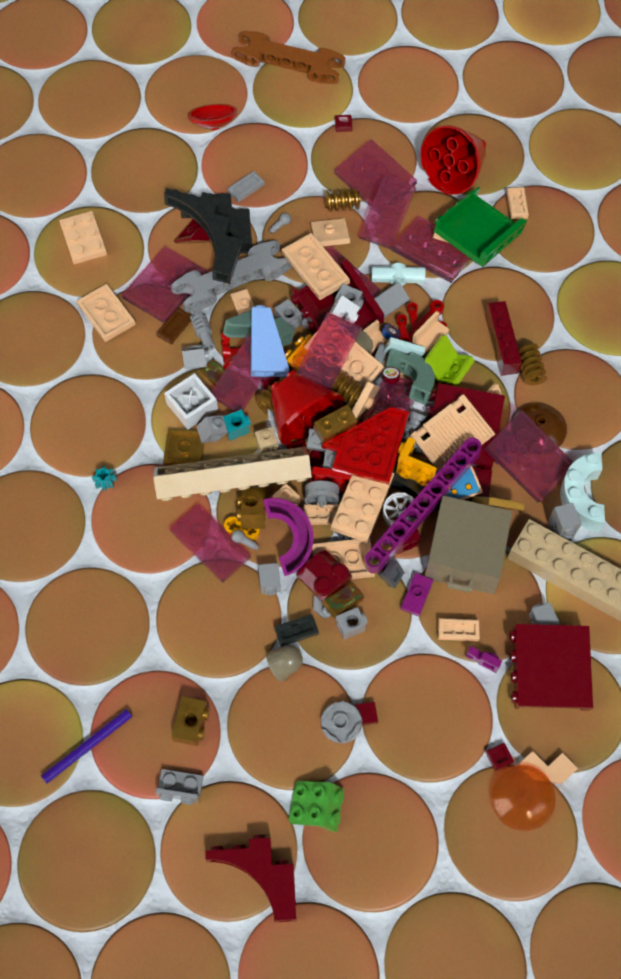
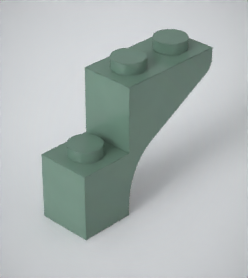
[223,310,295,347]

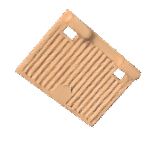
[410,394,495,468]

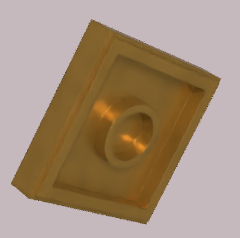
[163,429,205,465]
[472,496,525,511]

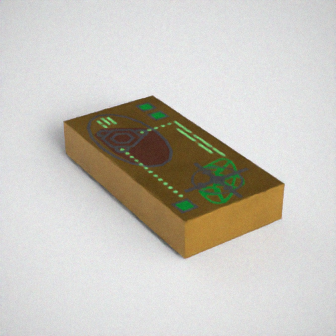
[200,359,239,396]
[322,583,365,618]

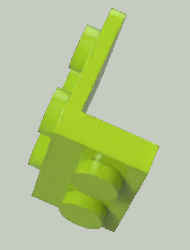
[425,335,475,386]

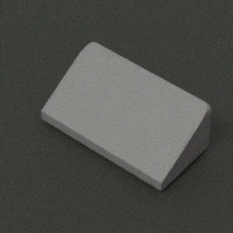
[374,282,410,318]

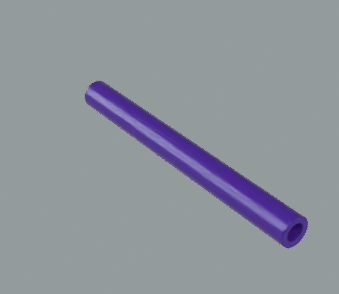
[41,709,132,784]

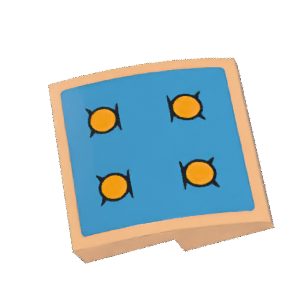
[436,461,483,500]

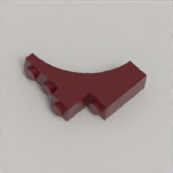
[205,834,297,923]

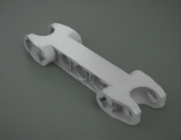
[171,241,292,312]

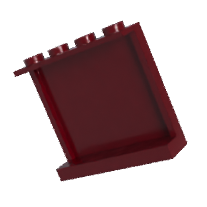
[290,259,384,333]
[421,383,505,470]
[509,624,593,711]

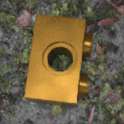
[313,405,358,444]
[237,488,265,529]
[171,696,210,746]

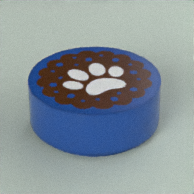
[381,324,400,340]

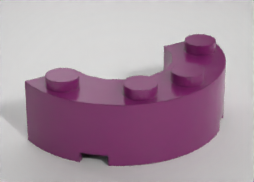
[263,498,314,577]

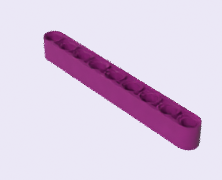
[365,438,482,574]

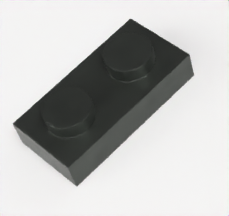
[274,614,319,647]

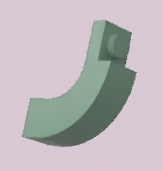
[386,349,435,405]

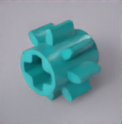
[92,466,117,491]

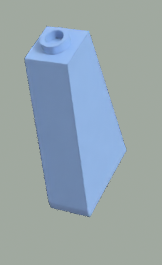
[251,305,289,378]

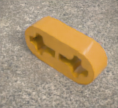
[224,517,260,541]

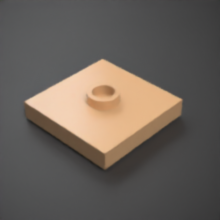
[311,218,350,246]
[352,382,380,420]

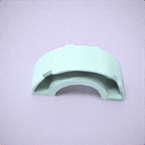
[560,452,605,532]

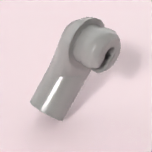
[313,595,331,618]

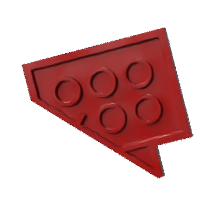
[322,407,409,485]

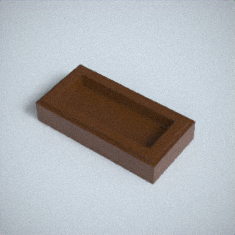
[156,308,191,345]

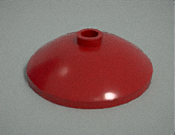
[188,104,238,130]

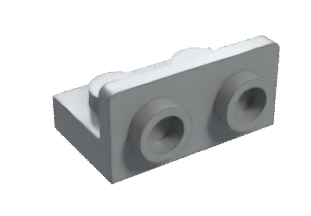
[155,769,204,805]

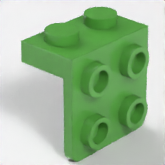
[289,781,344,832]

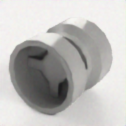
[405,411,428,432]

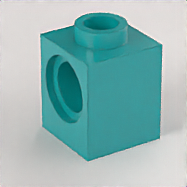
[223,409,251,441]

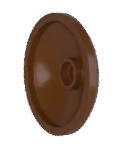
[511,403,567,454]

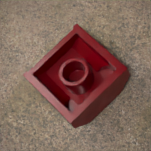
[296,550,352,602]

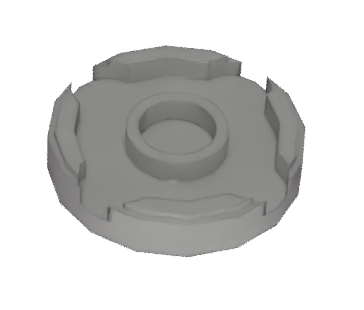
[321,701,363,744]

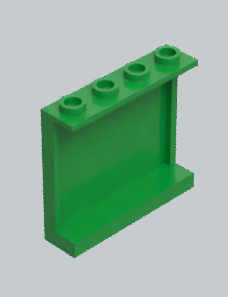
[434,187,527,267]

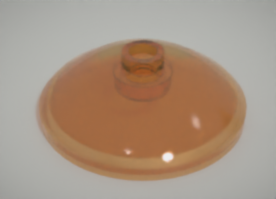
[491,765,556,831]

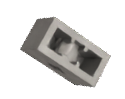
[547,502,581,541]

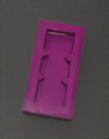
[401,573,434,617]

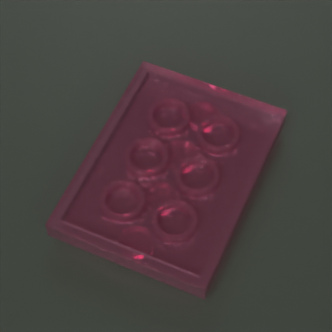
[334,139,417,215]
[391,216,471,283]
[122,246,207,323]
[484,410,574,503]

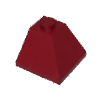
[174,219,211,243]

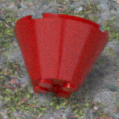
[421,125,486,195]
[271,370,344,445]

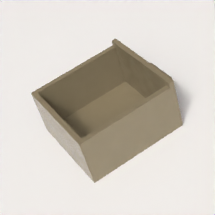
[425,496,512,594]

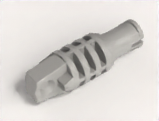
[190,310,215,351]

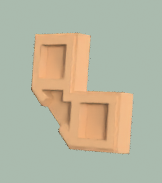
[517,751,578,784]

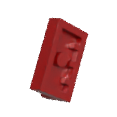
[308,466,351,494]

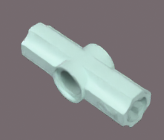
[372,263,425,286]

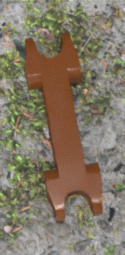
[231,31,346,84]

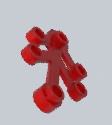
[396,300,447,343]

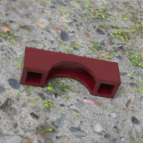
[485,301,522,376]

